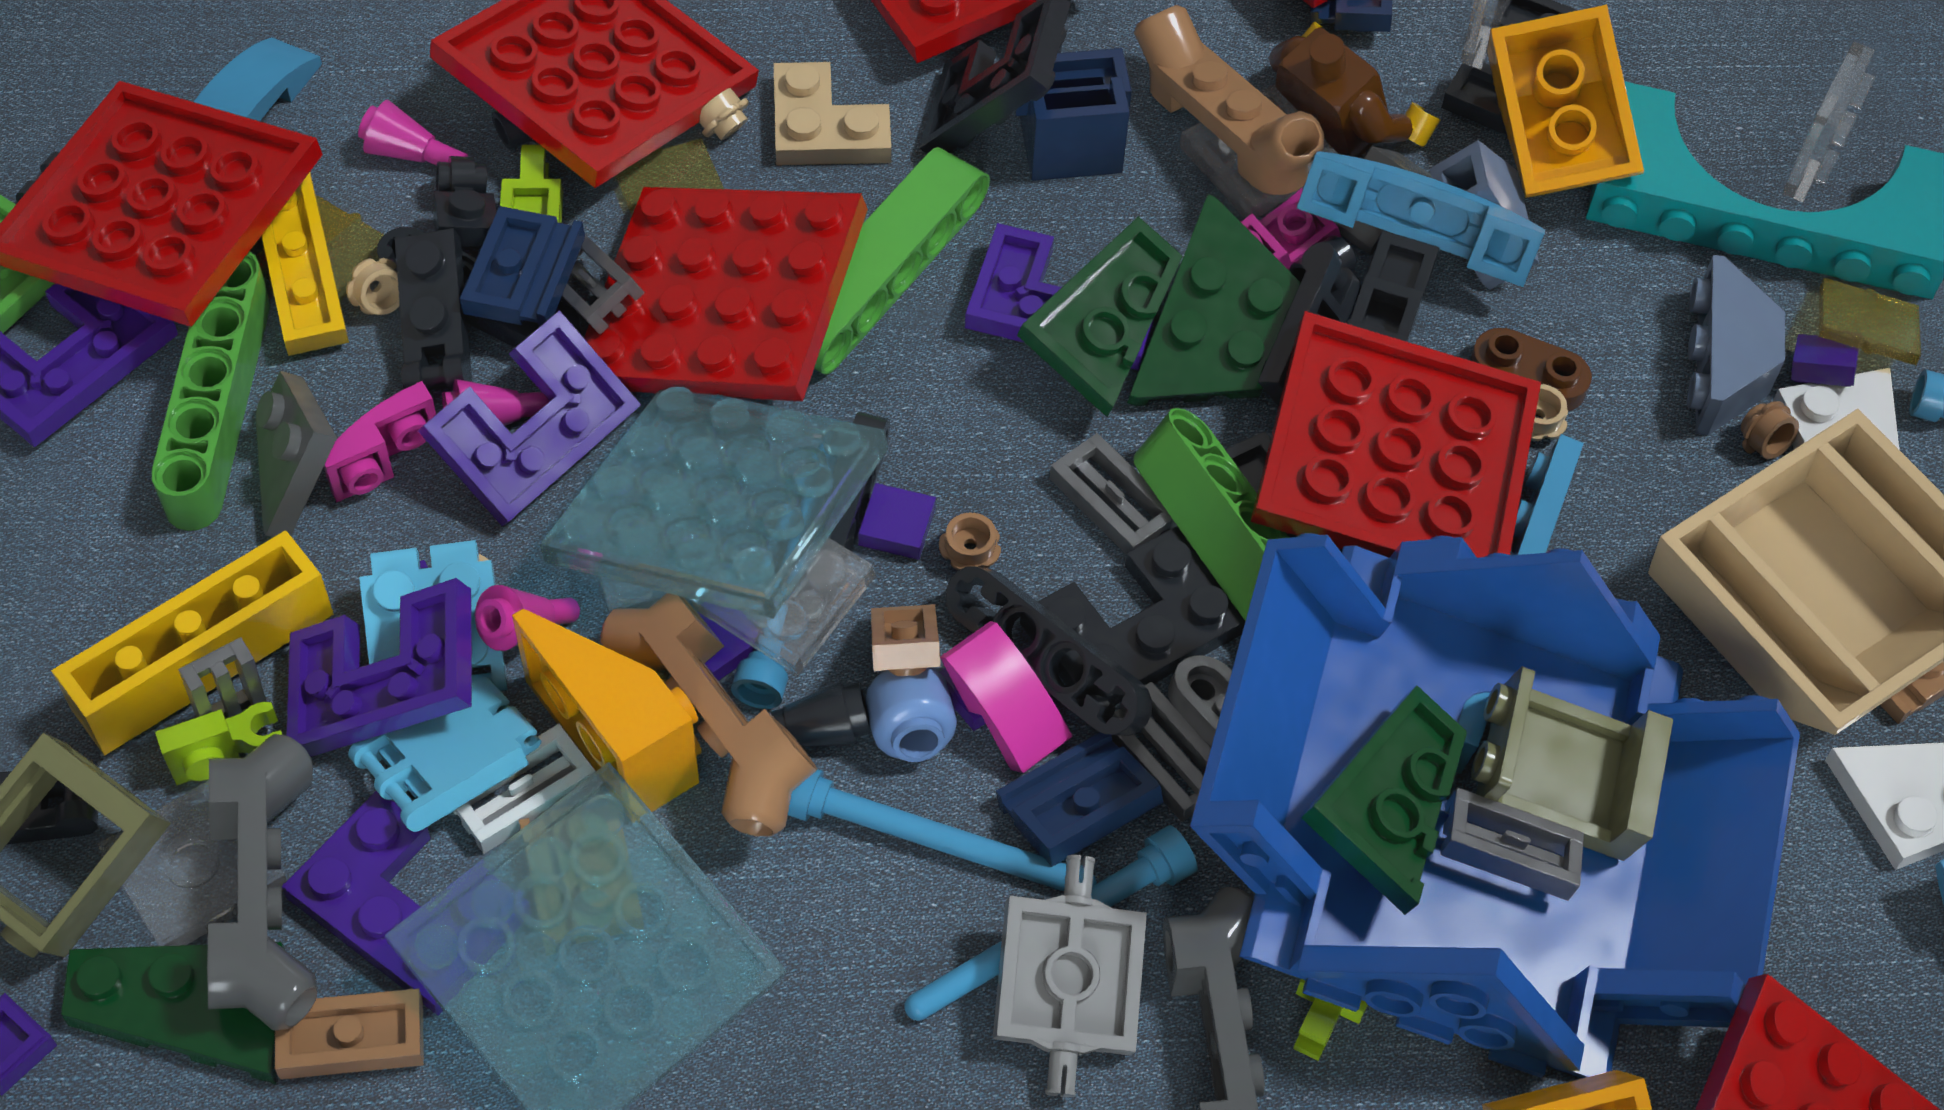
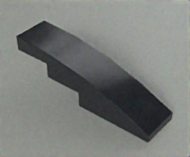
[1348,230,1440,342]

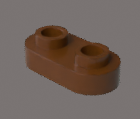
[1470,328,1592,411]

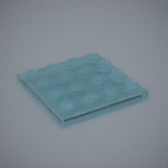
[540,387,888,619]
[385,762,787,1110]

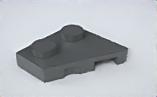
[256,371,337,537]

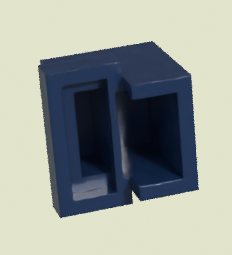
[1015,48,1132,181]

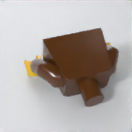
[1269,22,1441,158]

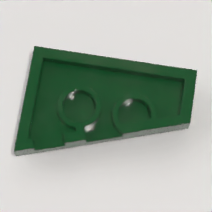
[1017,216,1183,417]
[1301,685,1467,915]
[61,942,285,1084]

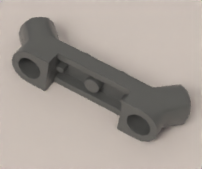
[207,734,318,1031]
[1163,887,1265,1110]

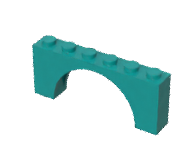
[1585,81,1944,300]

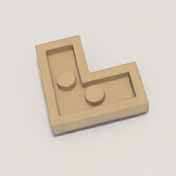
[774,62,892,166]

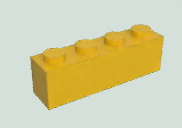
[51,530,334,756]

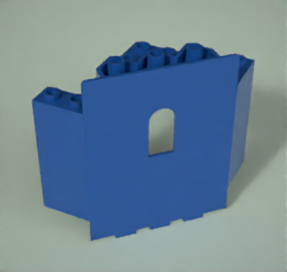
[1190,533,1800,1078]

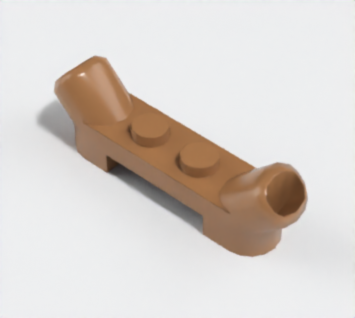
[1134,5,1324,195]
[600,587,817,837]

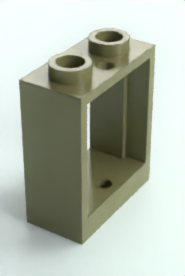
[0,733,171,958]

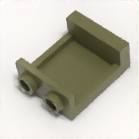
[1471,666,1673,861]

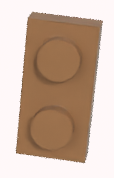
[871,604,941,676]
[275,988,424,1080]

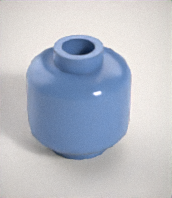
[865,667,957,762]

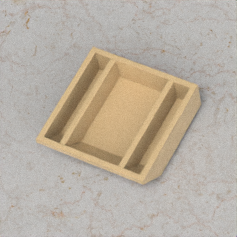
[1648,408,1944,735]

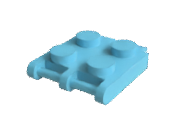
[359,540,508,691]
[348,677,542,832]

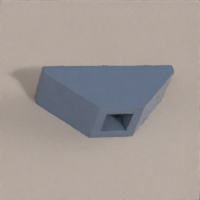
[1687,255,1785,436]

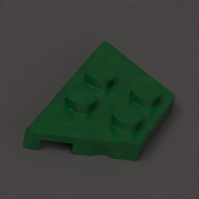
[1127,195,1301,406]

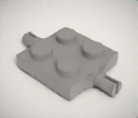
[993,855,1147,1097]

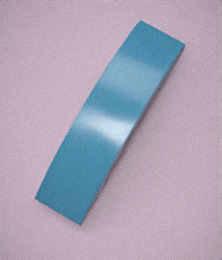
[194,37,322,121]
[1296,151,1545,287]

